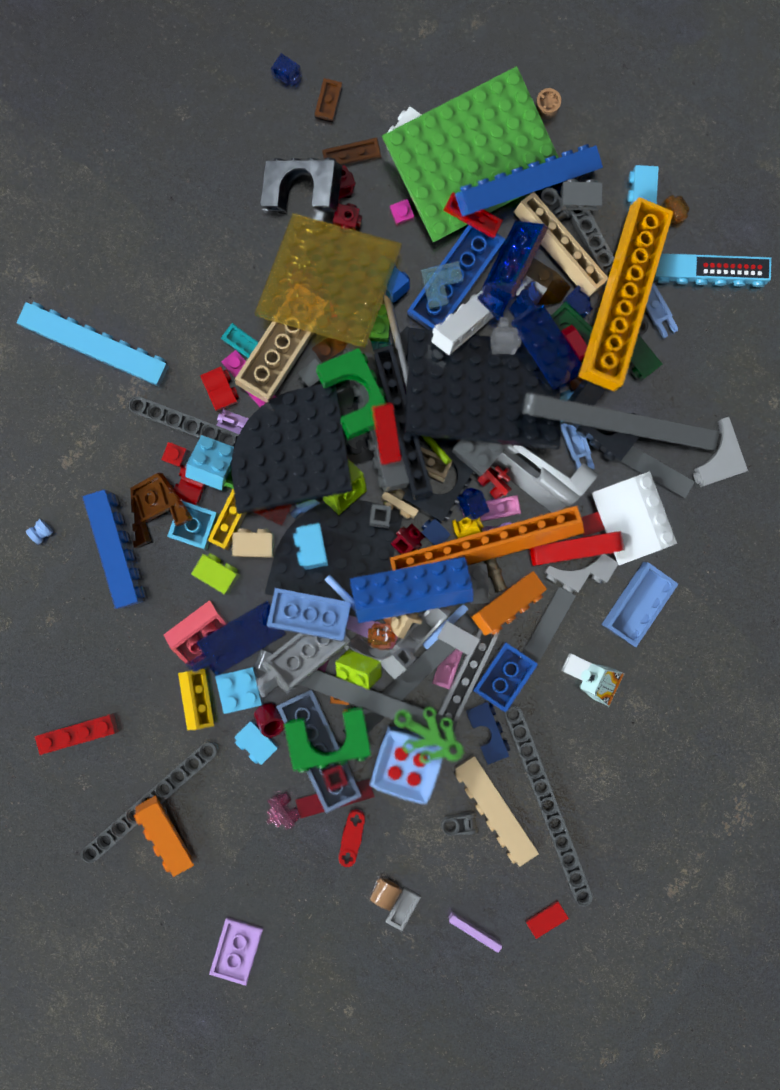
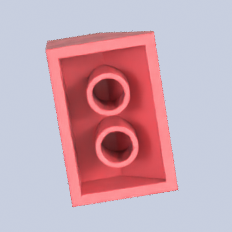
[164,600,237,669]

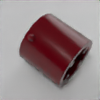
[254,703,285,738]

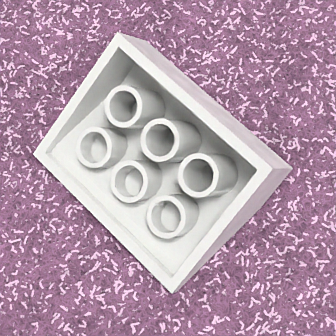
[592,471,677,565]

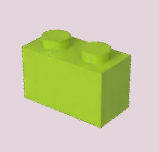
[336,649,382,689]

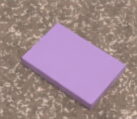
[209,917,263,985]

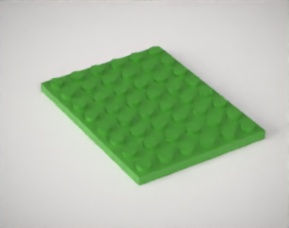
[382,66,559,242]

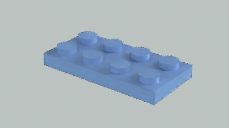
[267,588,351,642]

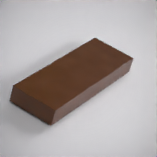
[322,137,382,166]

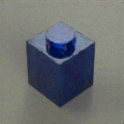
[457,488,489,520]

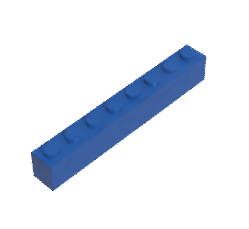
[455,144,603,216]

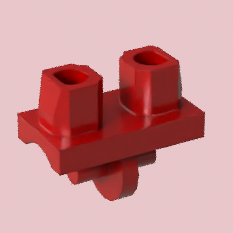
[477,465,512,499]

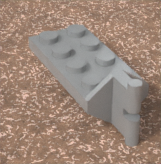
[257,633,350,697]

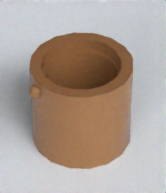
[535,88,561,120]
[370,877,402,911]

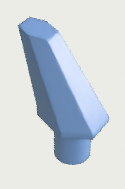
[290,499,319,519]

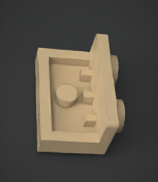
[381,489,419,519]
[383,612,423,639]

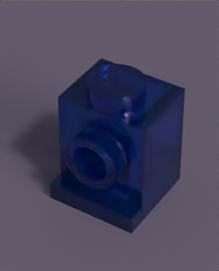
[271,53,302,85]
[563,285,593,317]

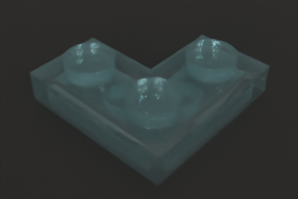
[421,261,463,309]

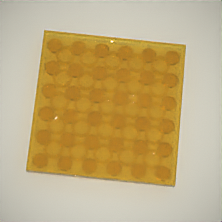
[255,213,402,348]

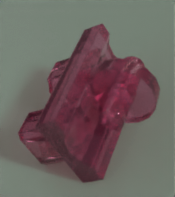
[266,793,301,830]

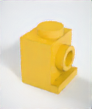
[452,514,484,539]

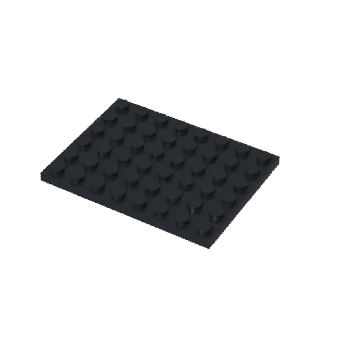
[405,328,561,450]

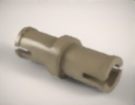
[485,558,507,593]

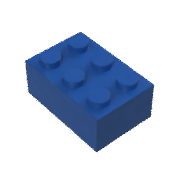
[473,642,538,713]

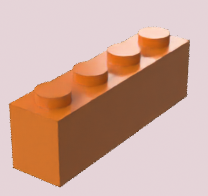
[471,571,547,636]
[134,796,194,877]

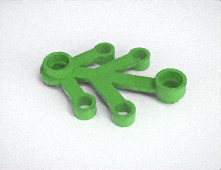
[394,707,464,764]

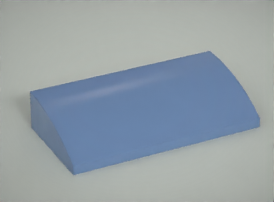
[601,561,678,647]

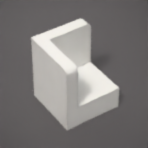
[561,653,592,681]

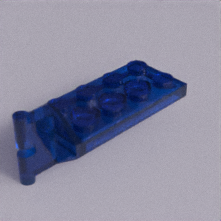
[477,221,548,321]
[509,289,582,390]
[186,601,286,676]

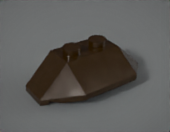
[497,246,571,308]

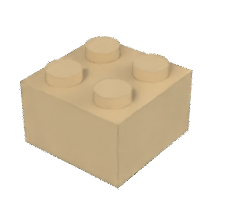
[233,529,275,558]

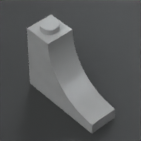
[693,417,748,487]

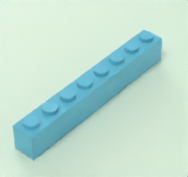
[17,302,169,387]

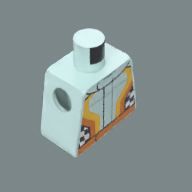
[581,663,624,707]

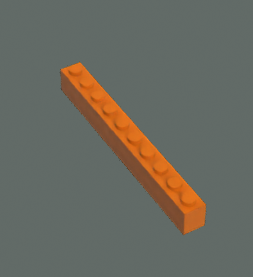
[390,506,584,570]

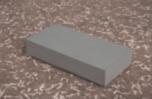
[437,621,481,657]
[385,887,421,931]

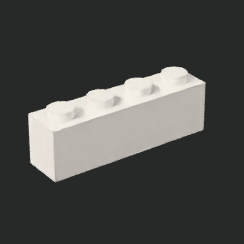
[432,290,500,355]

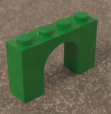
[316,348,386,440]
[284,706,371,772]

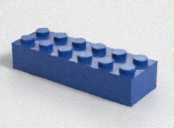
[407,225,506,330]
[83,490,146,608]
[350,557,474,623]

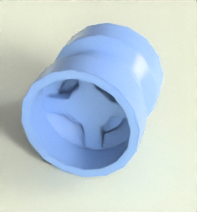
[26,518,53,545]

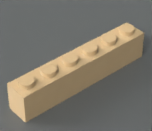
[514,192,608,298]
[454,754,539,867]

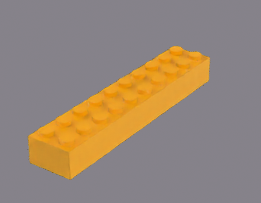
[579,197,673,391]

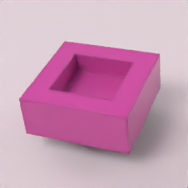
[390,199,414,225]

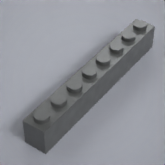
[343,338,409,493]

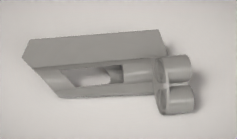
[492,445,599,513]

